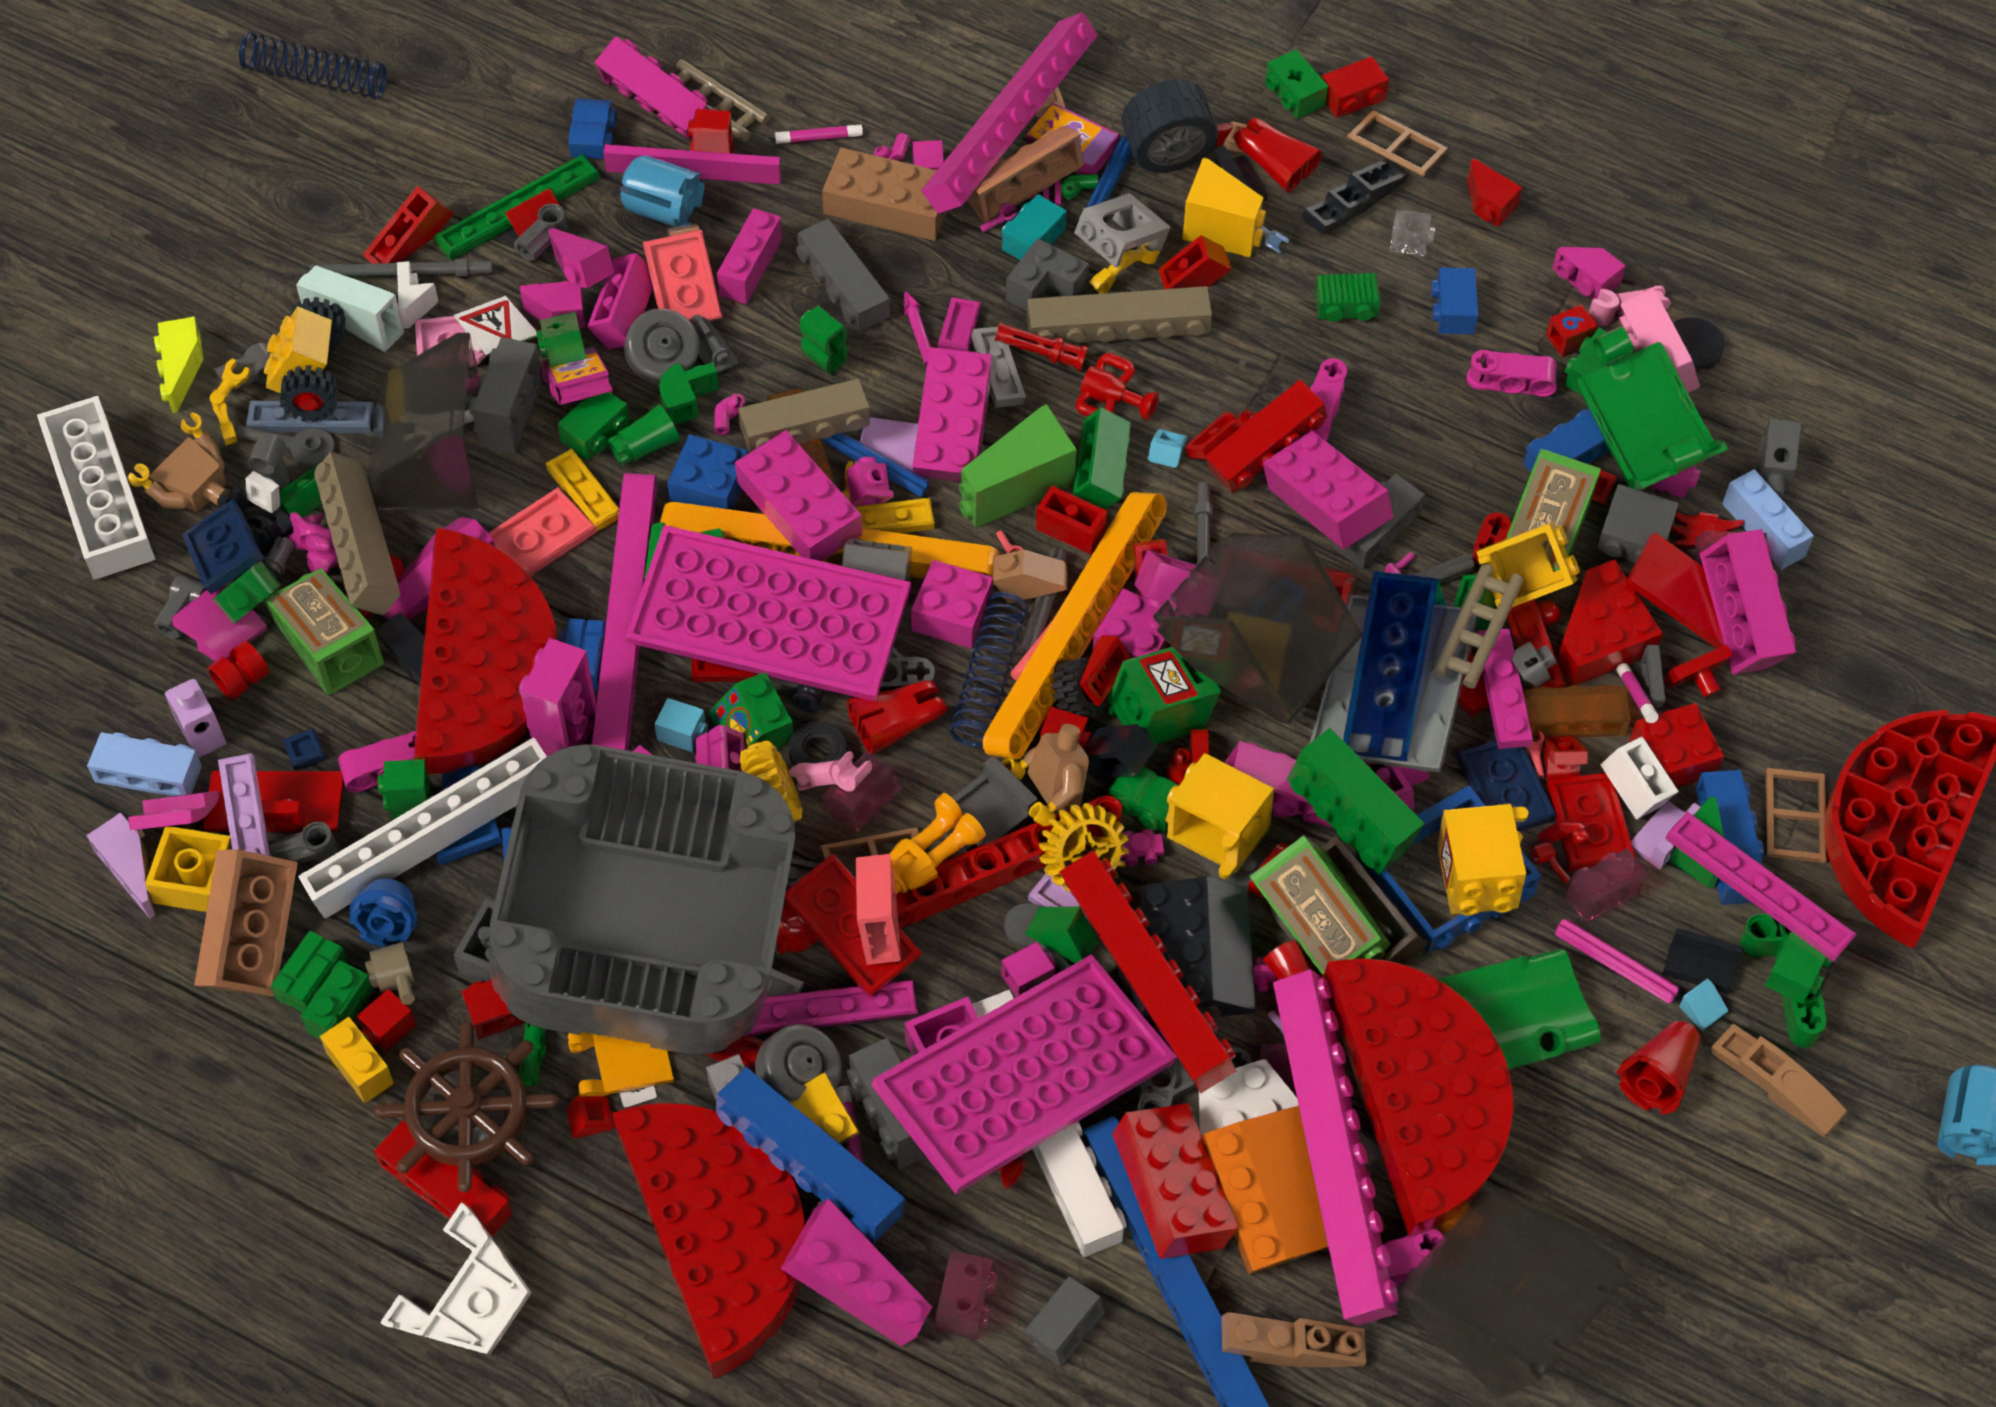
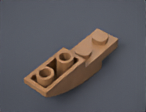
[1711,1023,1847,1138]
[1221,1312,1366,1367]

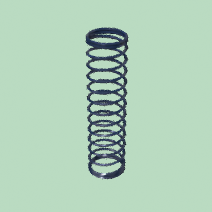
[239,32,387,100]
[949,592,1028,747]

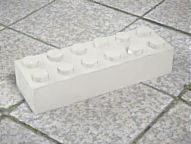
[37,396,155,580]

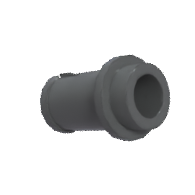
[262,537,295,578]

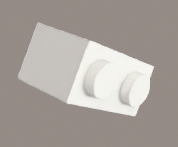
[1601,737,1679,820]

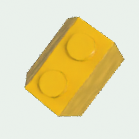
[1182,158,1266,257]

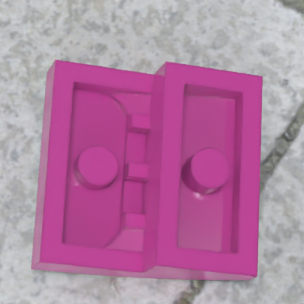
[172,586,267,661]
[128,791,219,830]

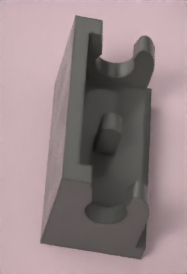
[1025,1276,1105,1367]

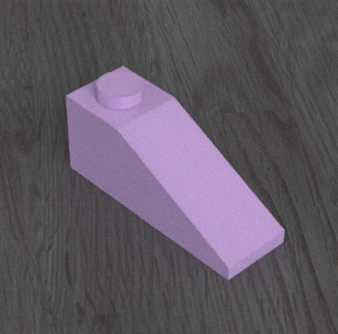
[87,813,155,919]

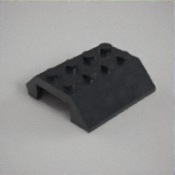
[1118,876,1256,1026]

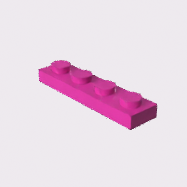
[1477,629,1533,749]

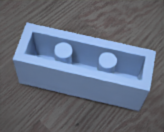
[1722,469,1814,570]
[87,732,202,796]

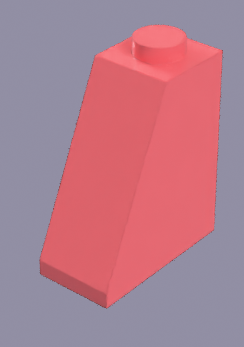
[856,854,901,965]

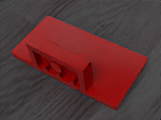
[203,771,344,832]

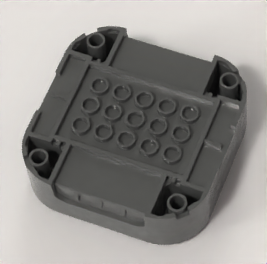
[489,745,795,1054]

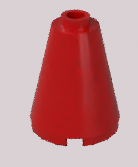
[1617,1021,1701,1114]

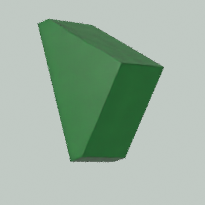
[1025,906,1098,963]

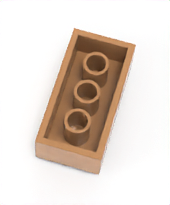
[822,148,948,241]

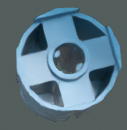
[620,155,705,227]
[1937,1065,1996,1166]

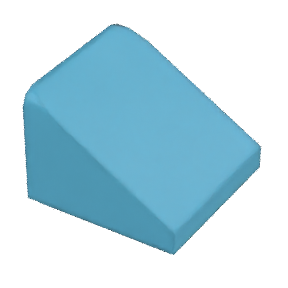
[1148,429,1187,468]
[1679,978,1728,1031]

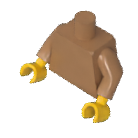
[128,412,230,512]
[1001,724,1089,826]

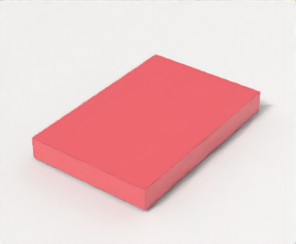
[643,230,722,322]
[489,487,597,577]

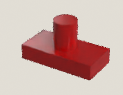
[1663,644,1734,698]

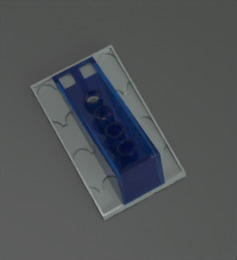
[1310,571,1478,772]

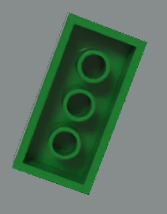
[1286,728,1424,875]

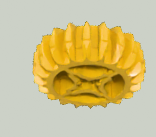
[740,740,803,824]
[1039,803,1129,892]

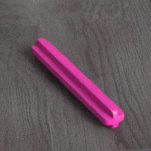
[1555,919,1679,1003]

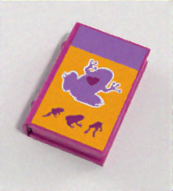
[1026,102,1120,174]
[541,347,613,405]

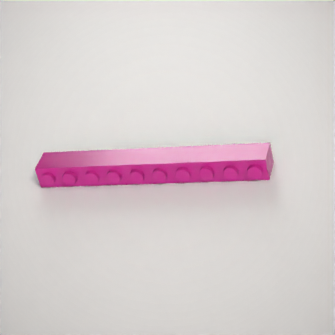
[921,12,1098,214]
[1273,969,1398,1326]

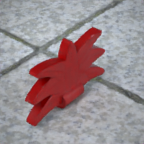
[1671,512,1745,551]

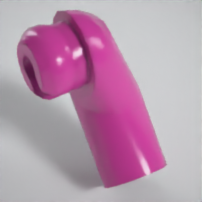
[874,133,910,161]
[714,393,746,436]

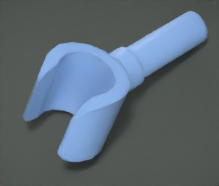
[1259,226,1289,253]

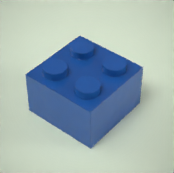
[667,435,748,510]

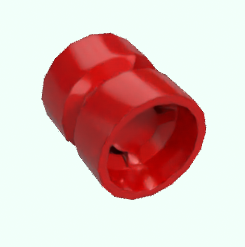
[207,640,270,701]

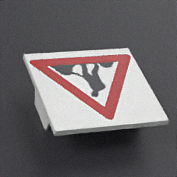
[454,296,537,356]

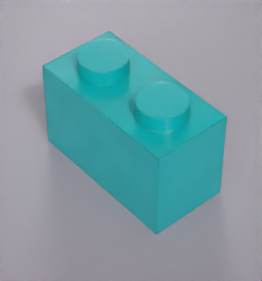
[1001,194,1067,260]

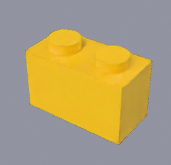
[320,1017,394,1103]

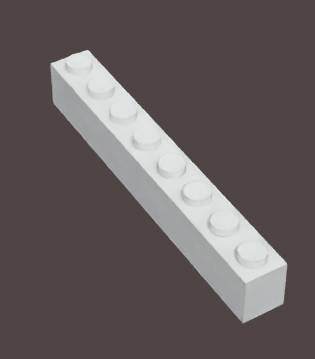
[298,737,547,919]
[972,990,1126,1258]

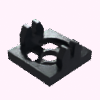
[219,486,293,555]

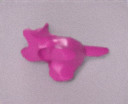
[288,512,339,574]

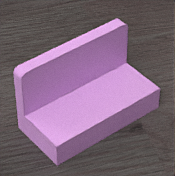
[1631,801,1700,870]

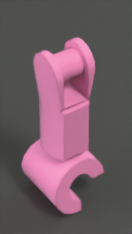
[1588,286,1671,326]
[789,751,872,792]

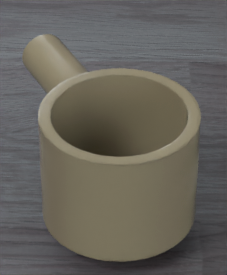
[365,942,415,1005]

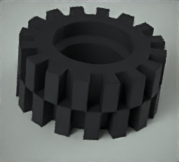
[1052,658,1108,717]

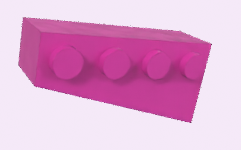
[594,36,709,139]
[1225,741,1332,827]
[780,1198,932,1346]

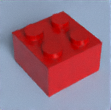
[1629,703,1724,788]

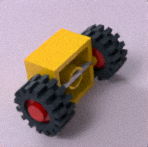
[264,297,346,422]

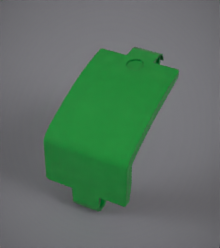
[1576,326,1728,490]

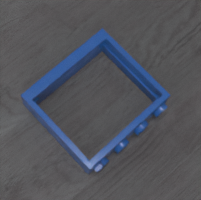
[1359,785,1541,954]

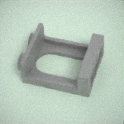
[1074,193,1171,267]

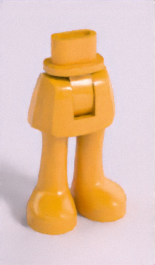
[890,793,986,894]

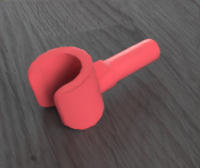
[996,530,1023,554]
[1524,731,1544,779]

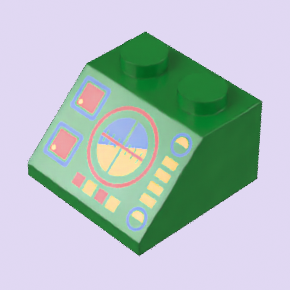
[708,673,793,750]

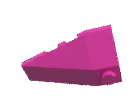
[382,517,496,621]

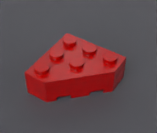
[1557,560,1663,687]

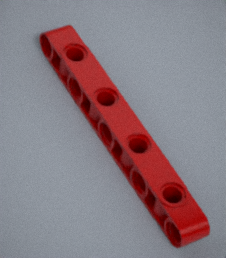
[896,796,1122,928]

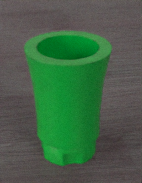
[608,404,680,466]

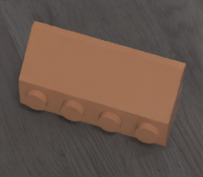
[967,125,1084,223]
[194,849,298,997]

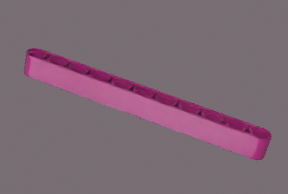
[592,473,657,751]

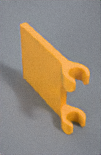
[568,1032,674,1096]

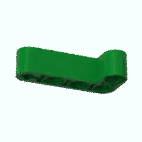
[1739,914,1827,1049]

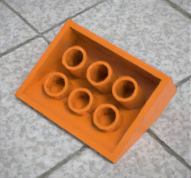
[1202,1105,1329,1275]

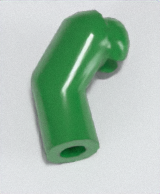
[1060,174,1098,200]

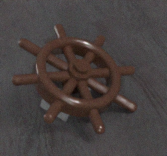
[373,1021,559,1193]

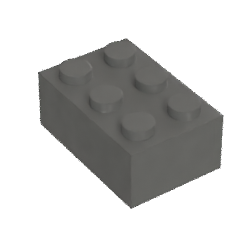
[470,337,543,453]
[847,1038,926,1170]

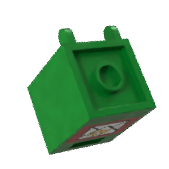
[1107,642,1221,745]

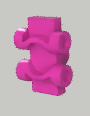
[1120,829,1164,866]

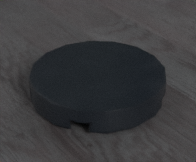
[1673,317,1725,371]

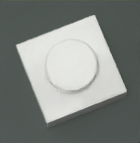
[245,471,280,513]

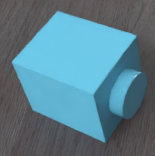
[654,698,708,752]

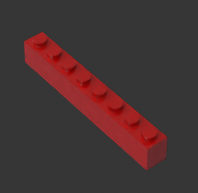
[1059,850,1237,1093]

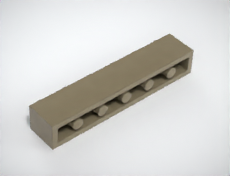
[1027,286,1212,345]
[314,452,401,616]

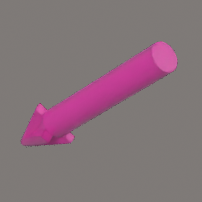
[904,291,931,366]

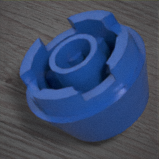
[350,879,417,947]

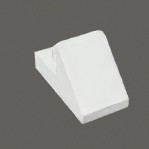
[397,261,438,328]

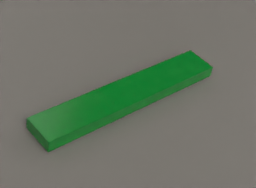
[434,154,600,261]

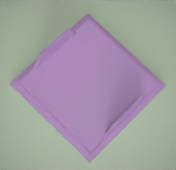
[854,417,918,472]

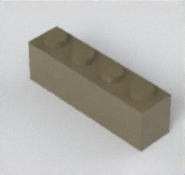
[738,379,870,453]

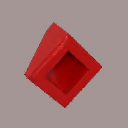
[1592,470,1618,506]
[566,1096,615,1138]

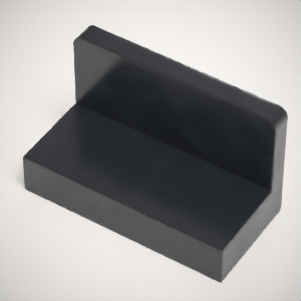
[1213,146,1268,202]
[1662,928,1743,994]

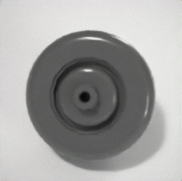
[624,308,699,384]
[755,1024,842,1102]

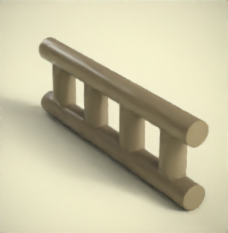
[676,59,770,142]
[1432,564,1524,688]

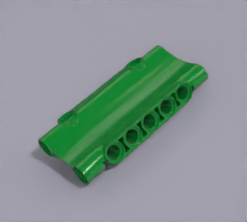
[1437,948,1601,1069]

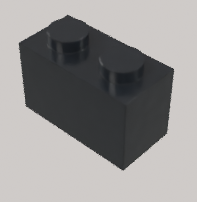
[1083,724,1157,779]

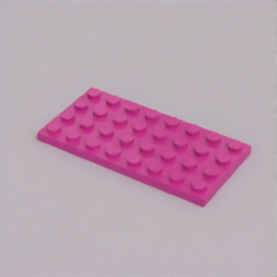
[625,525,911,702]
[871,954,1177,1194]

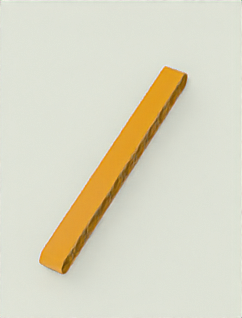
[983,492,1167,759]
[660,502,1001,585]

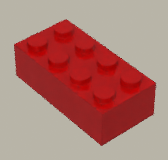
[1112,1103,1238,1259]

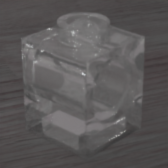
[1390,209,1435,256]

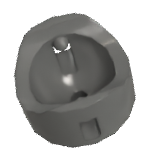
[1512,642,1557,687]

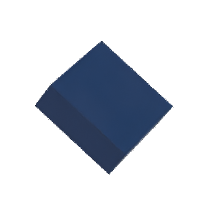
[282,728,326,771]

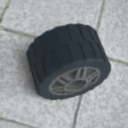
[1121,79,1218,173]

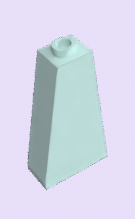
[296,266,404,352]

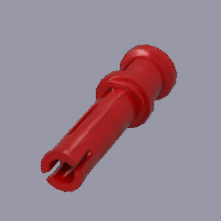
[994,322,1088,372]

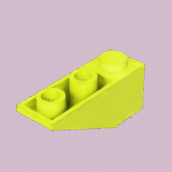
[154,317,204,413]

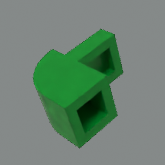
[659,362,719,425]
[212,560,281,624]

